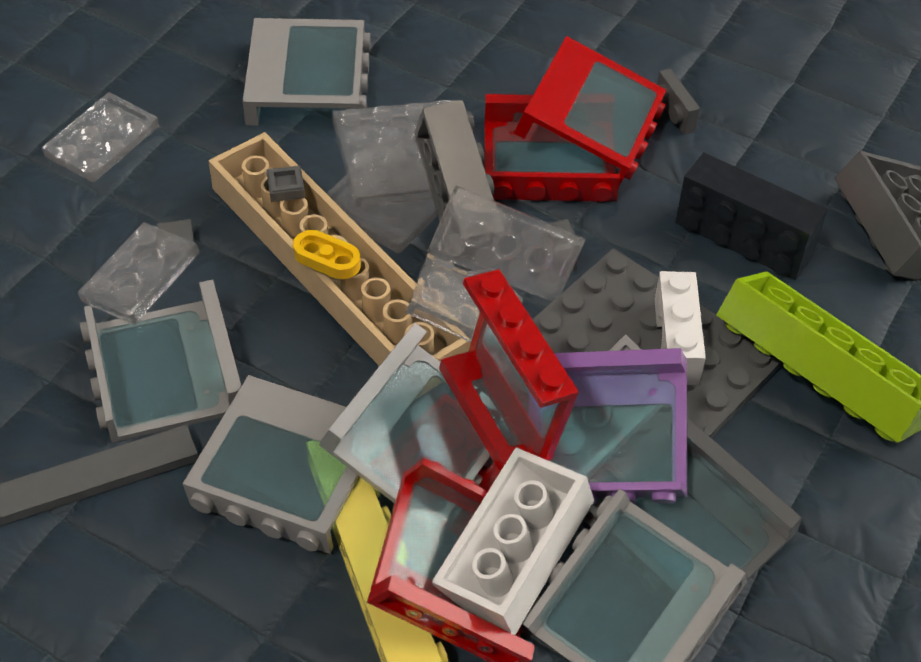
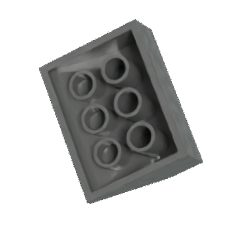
[834,150,921,280]

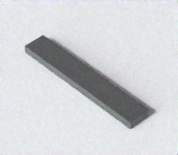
[0,424,198,526]

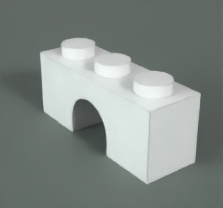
[654,271,706,385]

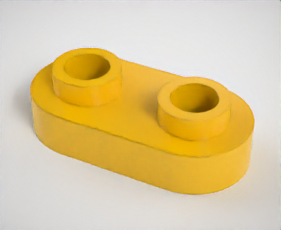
[293,230,361,279]

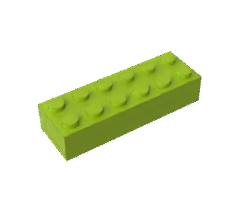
[716,271,921,443]

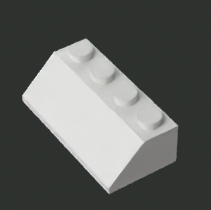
[432,448,594,635]

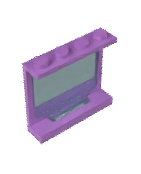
[533,348,687,504]

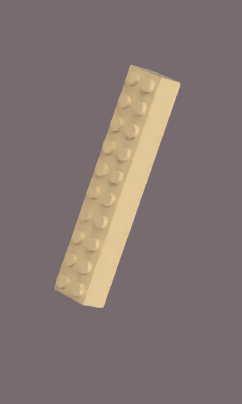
[208,132,472,401]

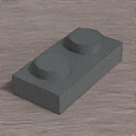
[657,68,700,135]

